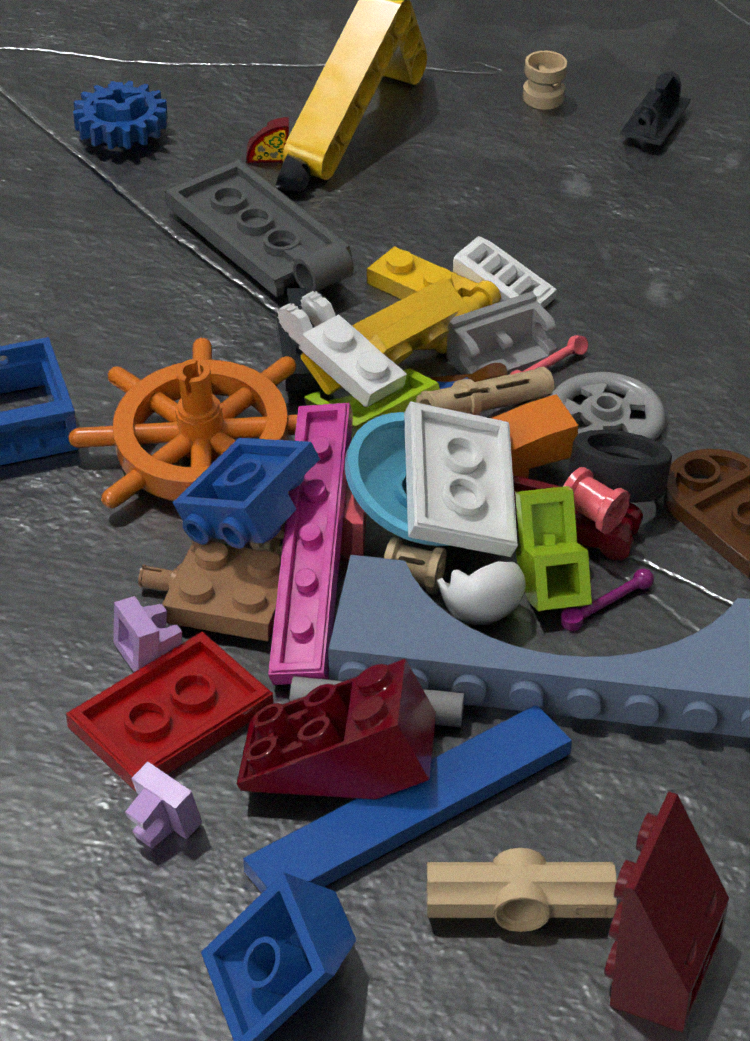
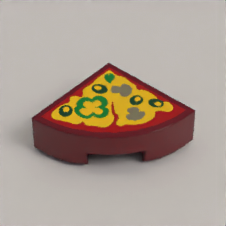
[246,117,289,163]

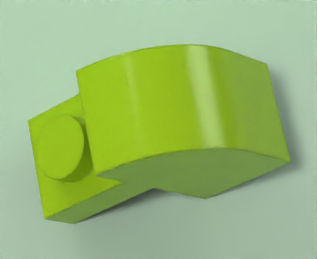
[515,486,592,611]

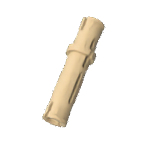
[416,367,554,416]

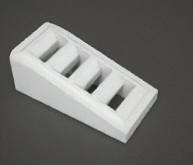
[453,236,557,308]

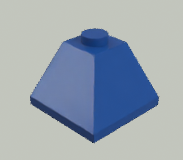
[201,873,356,1041]

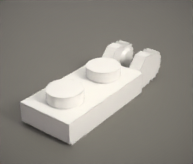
[277,291,407,407]

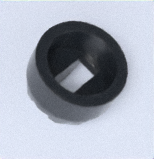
[275,154,311,193]

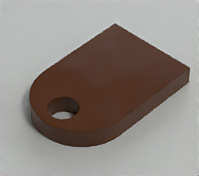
[663,449,750,578]

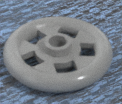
[550,372,666,440]

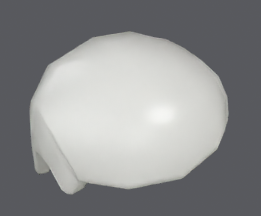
[437,561,526,625]

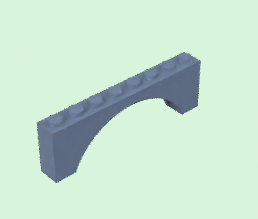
[328,555,750,738]

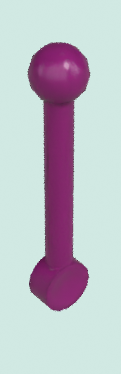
[561,568,654,631]

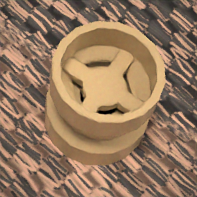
[523,50,568,110]

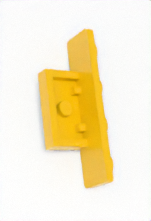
[301,278,471,395]

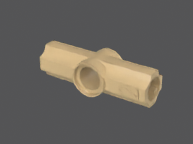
[427,848,617,932]

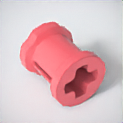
[563,467,630,534]

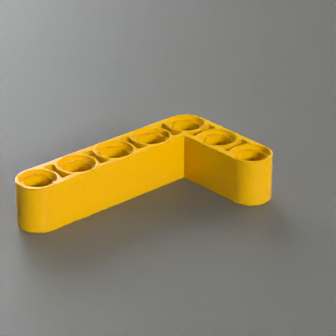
[283,0,427,180]

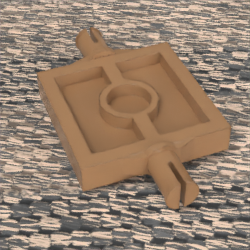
[138,541,282,641]

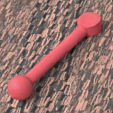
[509,335,588,375]

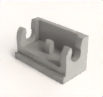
[446,291,558,375]

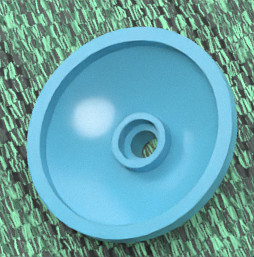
[345,412,449,546]

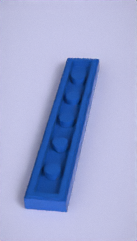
[243,705,572,893]

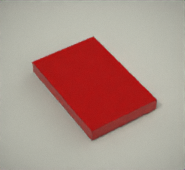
[66,632,274,793]

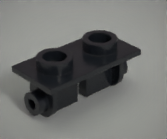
[620,72,691,146]

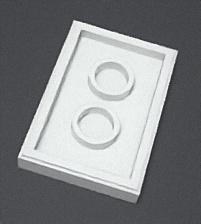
[404,401,518,557]

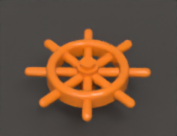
[68,337,297,509]

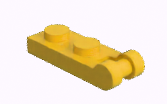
[367,246,501,311]

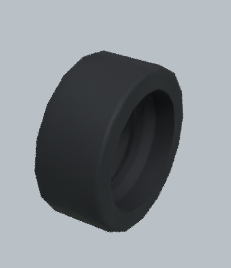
[568,430,672,503]

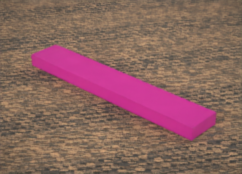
[268,403,353,685]

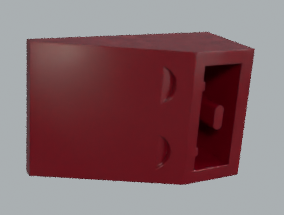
[236,658,436,799]
[604,791,729,1033]

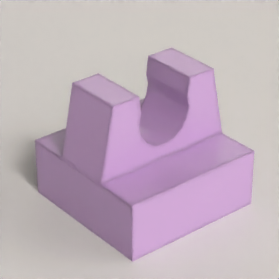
[113,596,182,672]
[125,761,203,849]

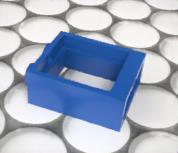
[0,337,79,465]

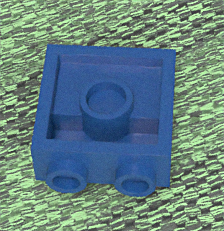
[172,438,320,549]

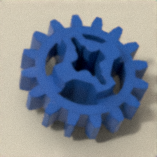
[73,81,168,150]

